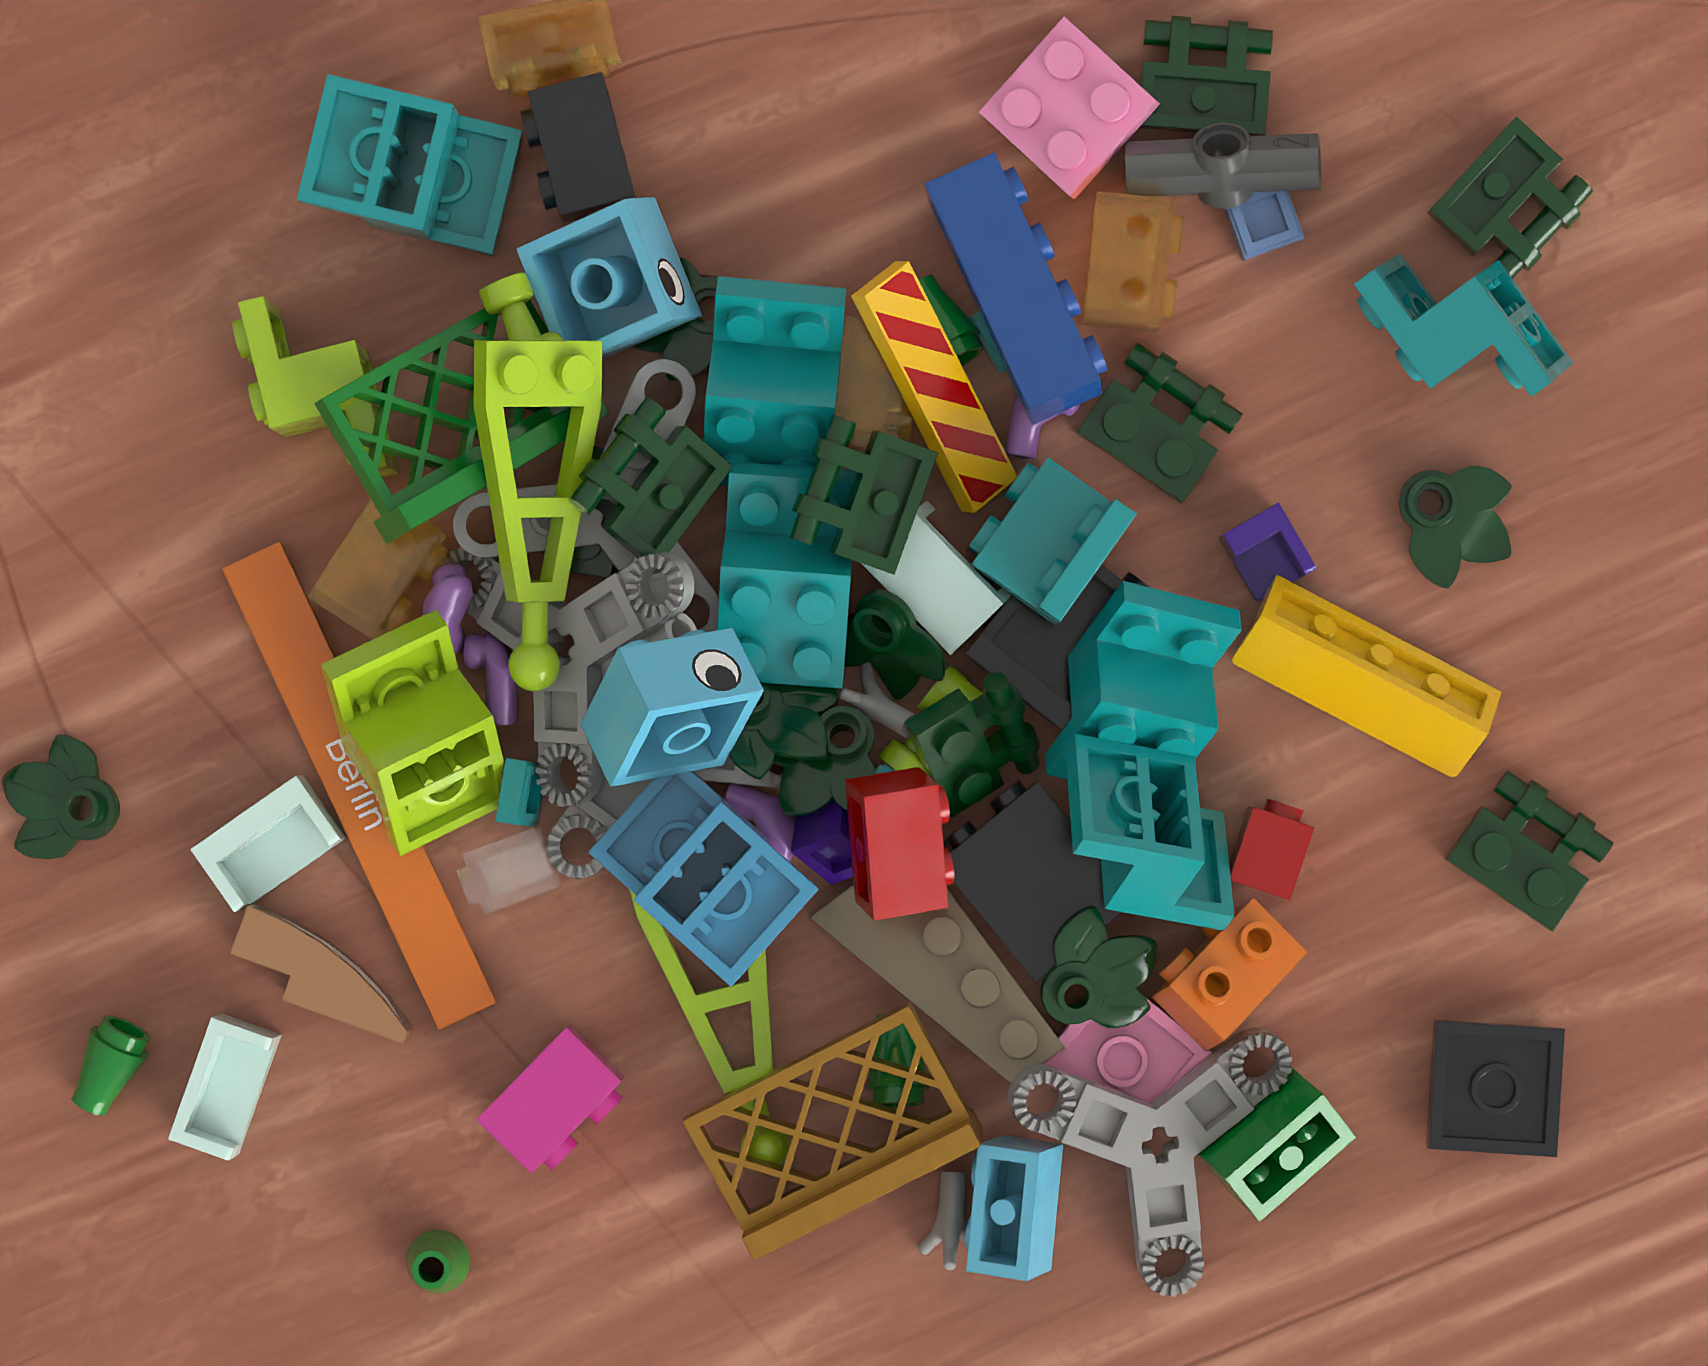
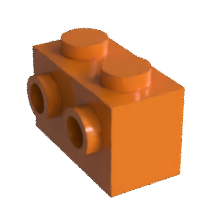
[1152,898,1308,1051]

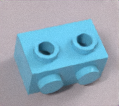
[965,1135,1063,1281]

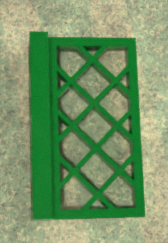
[314,300,610,544]

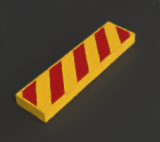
[851,261,1018,513]

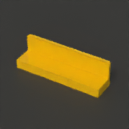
[1232,575,1502,777]

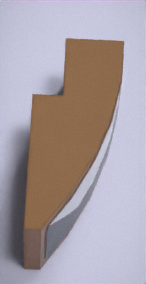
[230,903,413,1044]

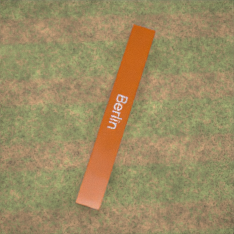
[222,541,498,1030]

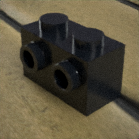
[520,72,636,223]

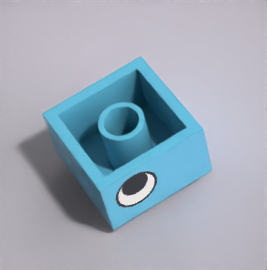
[516,197,702,360]
[581,628,764,787]

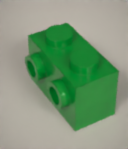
[1198,1068,1356,1222]

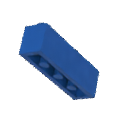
[924,152,1108,425]

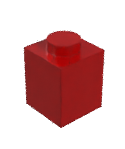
[1229,799,1315,900]

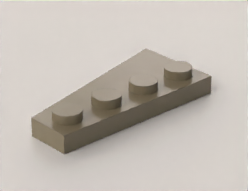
[810,885,1065,1083]

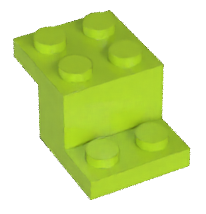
[232,296,399,478]
[320,610,505,856]

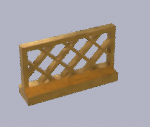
[682,1002,984,1260]

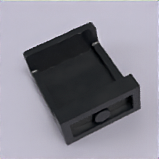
[965,556,1149,732]
[943,780,1122,982]

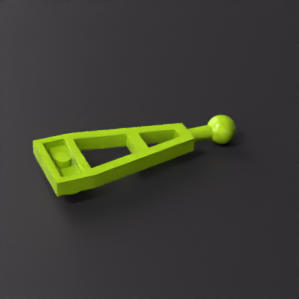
[474,340,602,691]
[630,890,791,1172]

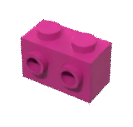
[476,1024,625,1174]

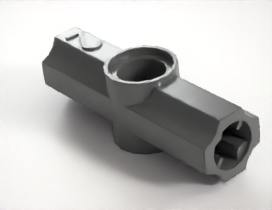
[1125,122,1321,209]

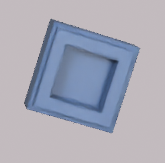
[1224,191,1305,261]

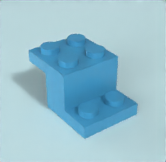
[588,771,819,987]

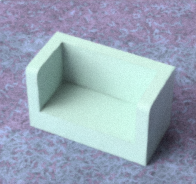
[861,501,1012,655]
[190,775,347,912]
[168,1013,282,1160]

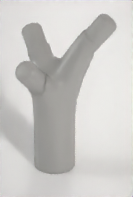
[839,662,916,738]
[918,1172,967,1270]

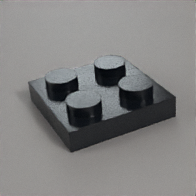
[1426,1019,1565,1157]

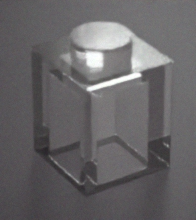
[457,826,561,914]

